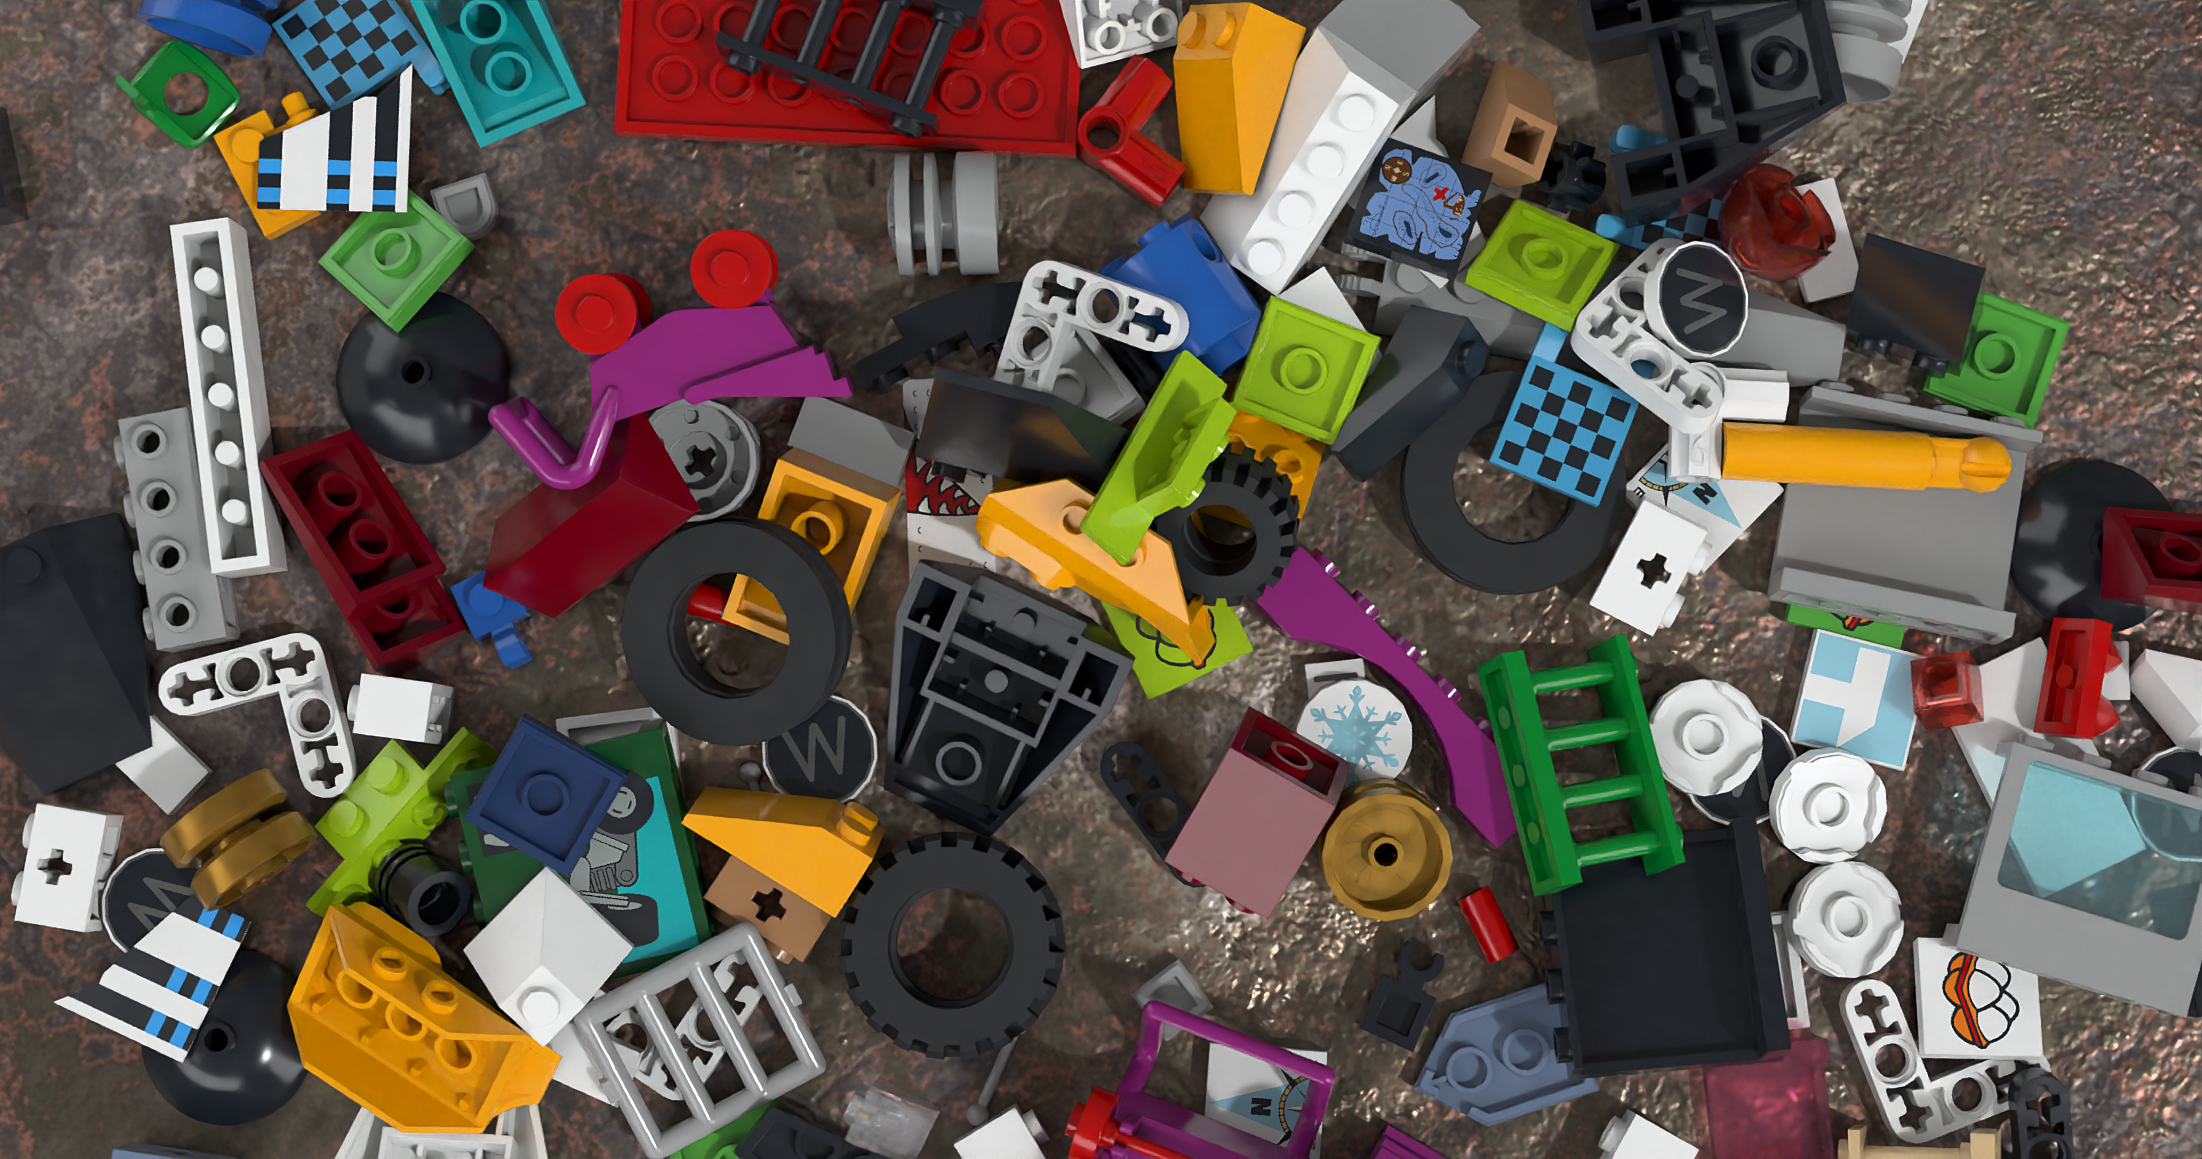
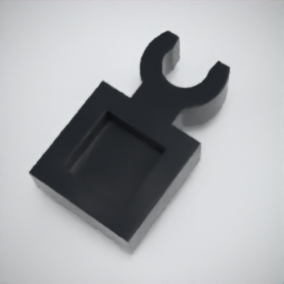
[1358,940,1444,1052]

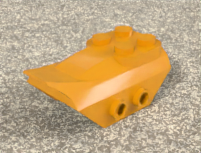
[974,477,1215,666]
[287,902,563,1134]

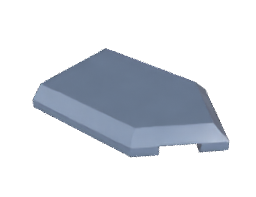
[1413,982,1600,1127]

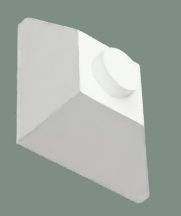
[463,865,634,1047]

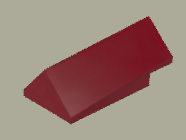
[482,412,701,619]
[258,429,468,678]
[2101,507,2202,615]

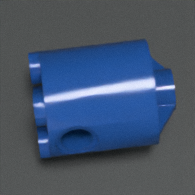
[1098,213,1264,378]

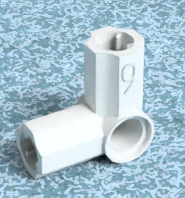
[1666,361,1789,484]

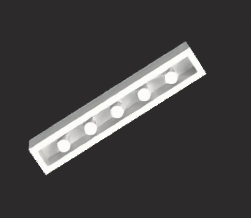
[170,217,288,579]

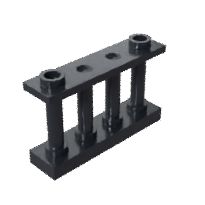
[715,0,987,140]

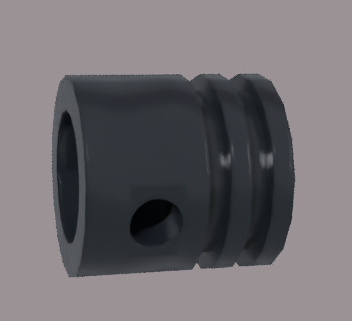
[374,844,471,936]

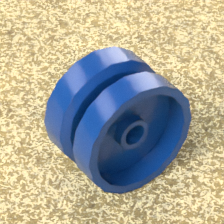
[137,0,281,59]

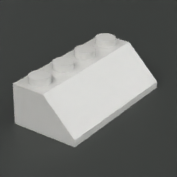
[1200,25,1417,296]

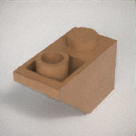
[1460,60,1558,190]

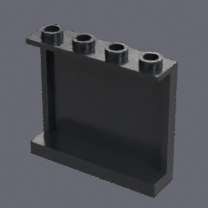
[1538,817,1792,1080]

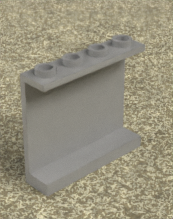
[1767,382,2043,645]

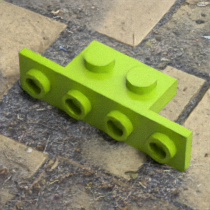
[1080,350,1238,565]
[305,727,499,918]

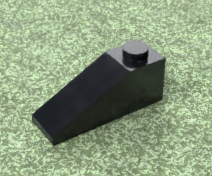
[1330,304,1491,482]

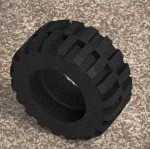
[838,831,1065,1060]

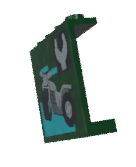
[444,718,718,980]

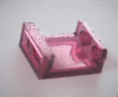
[1702,1035,1835,1159]

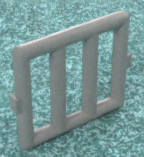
[574,921,826,1159]

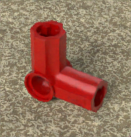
[1077,54,1187,210]

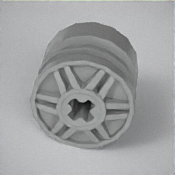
[1824,0,1912,103]
[887,151,1000,277]
[648,399,766,522]

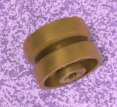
[159,768,318,912]
[1316,777,1453,922]

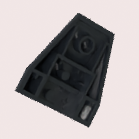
[0,512,153,796]
[884,559,1136,837]

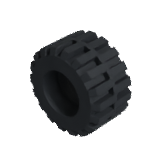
[1149,443,1300,607]

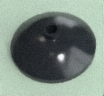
[336,293,511,465]
[2009,461,2174,633]
[141,949,311,1126]

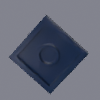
[463,713,630,877]

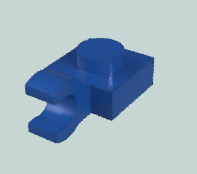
[450,570,533,670]

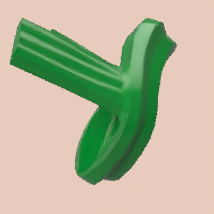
[115,40,241,149]

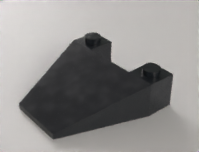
[1578,0,1847,229]
[915,367,1132,495]

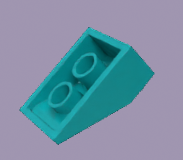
[410,0,586,148]

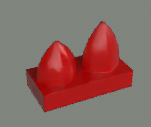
[2033,618,2123,740]

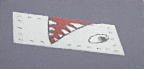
[903,376,996,580]

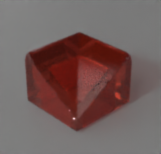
[1910,650,1984,730]

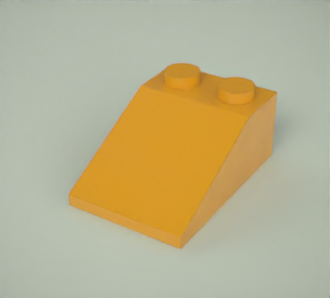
[1173,2,1307,196]
[721,447,902,646]
[681,786,885,918]

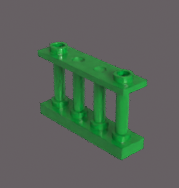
[1477,634,1686,897]

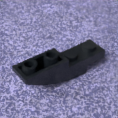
[851,282,1079,394]

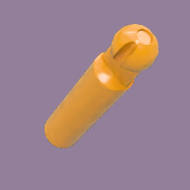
[1721,422,2012,494]

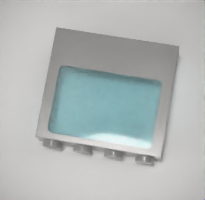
[1941,734,2202,1017]

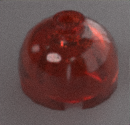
[1717,163,1836,282]

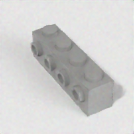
[114,407,242,653]

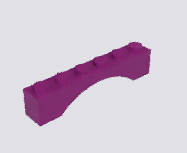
[1248,546,1517,849]

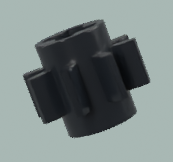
[1535,140,1606,214]

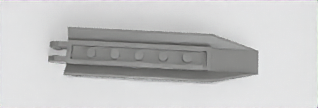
[1335,237,1846,387]

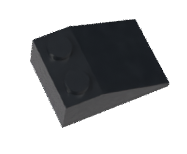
[1846,233,1986,379]

